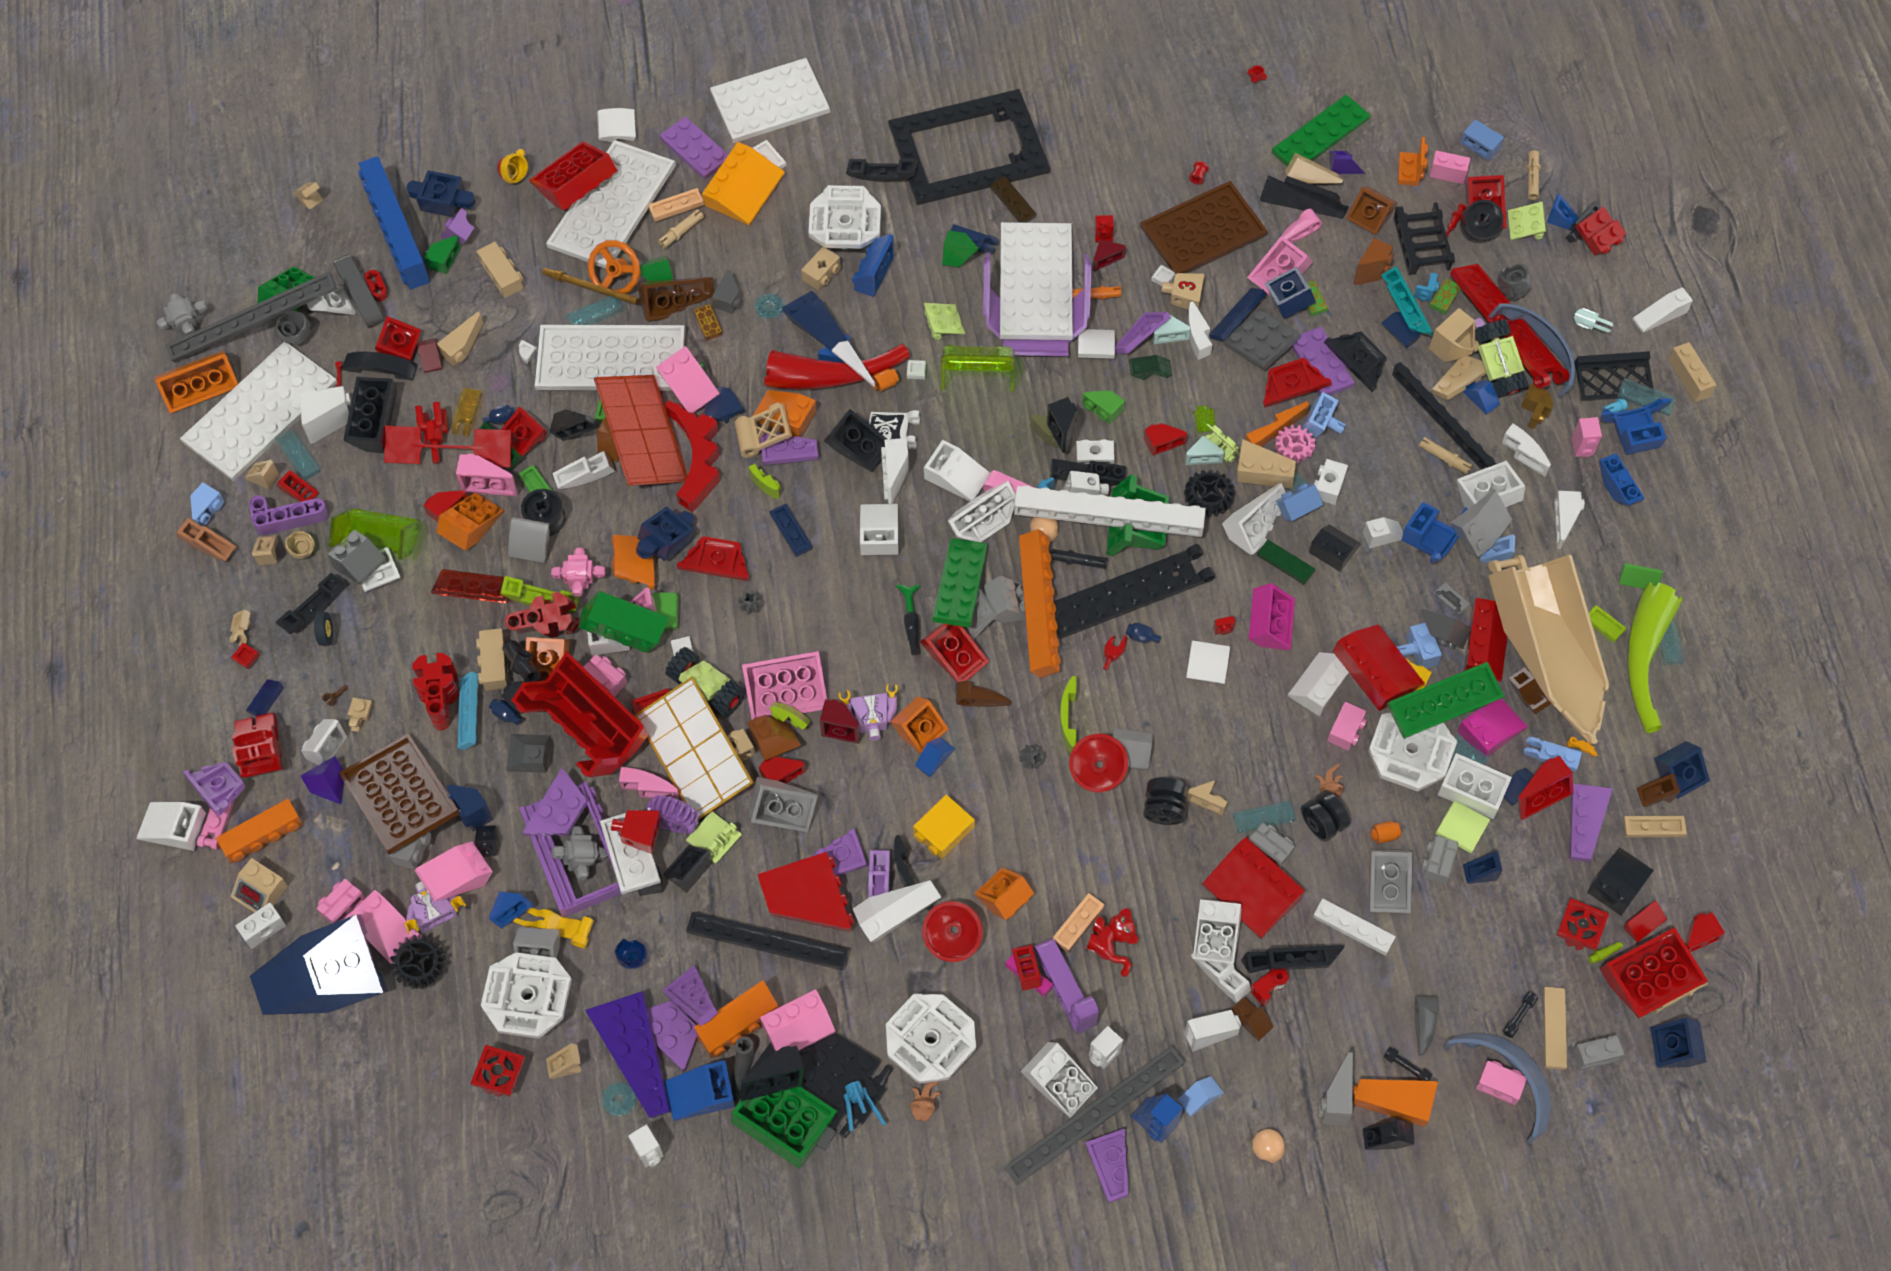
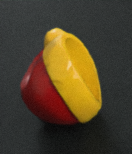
[497,149,528,184]

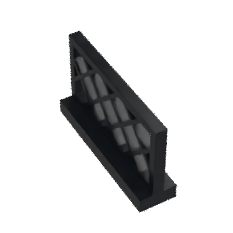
[1574,351,1655,401]

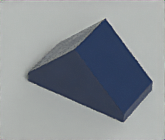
[1503,768,1534,807]
[1463,851,1503,884]

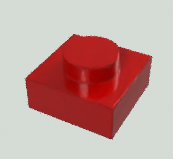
[1213,616,1235,635]
[231,643,260,670]

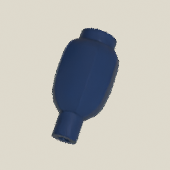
[482,404,515,424]
[1125,623,1161,643]
[489,698,522,725]

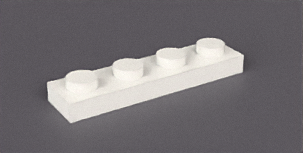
[1313,898,1396,956]

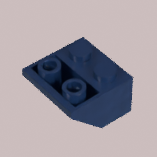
[446,785,494,832]

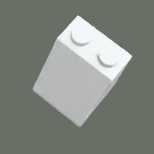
[299,386,351,444]

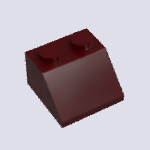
[820,699,860,744]

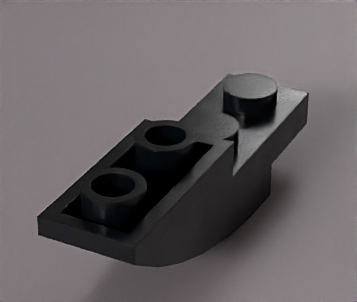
[1050,459,1126,486]

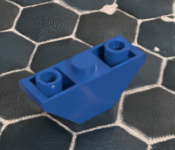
[1599,453,1645,506]

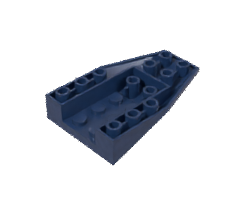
[250,914,388,1015]

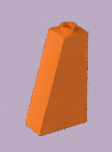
[1352,1079,1438,1127]

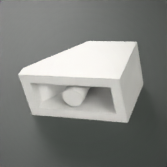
[1363,517,1403,548]

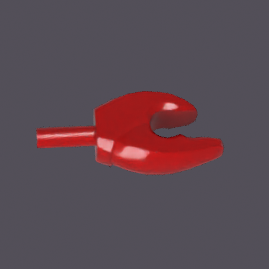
[1103,635,1127,670]

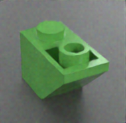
[1082,390,1125,424]

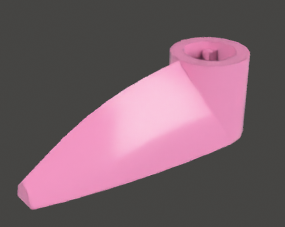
[1281,209,1322,243]

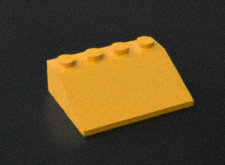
[702,142,785,226]

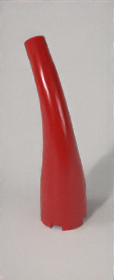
[764,344,910,390]

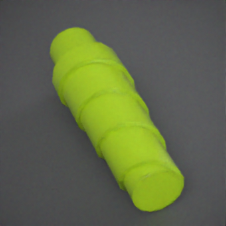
[1588,941,1623,964]

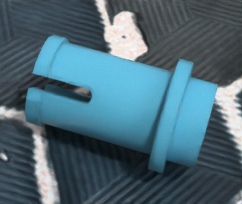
[1602,398,1628,412]

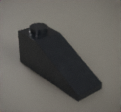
[549,409,600,441]

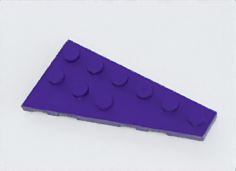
[585,991,671,1118]

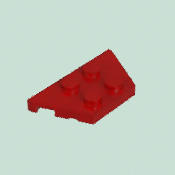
[1263,358,1332,408]
[677,536,749,581]

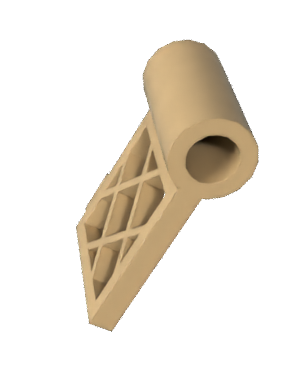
[734,402,792,458]

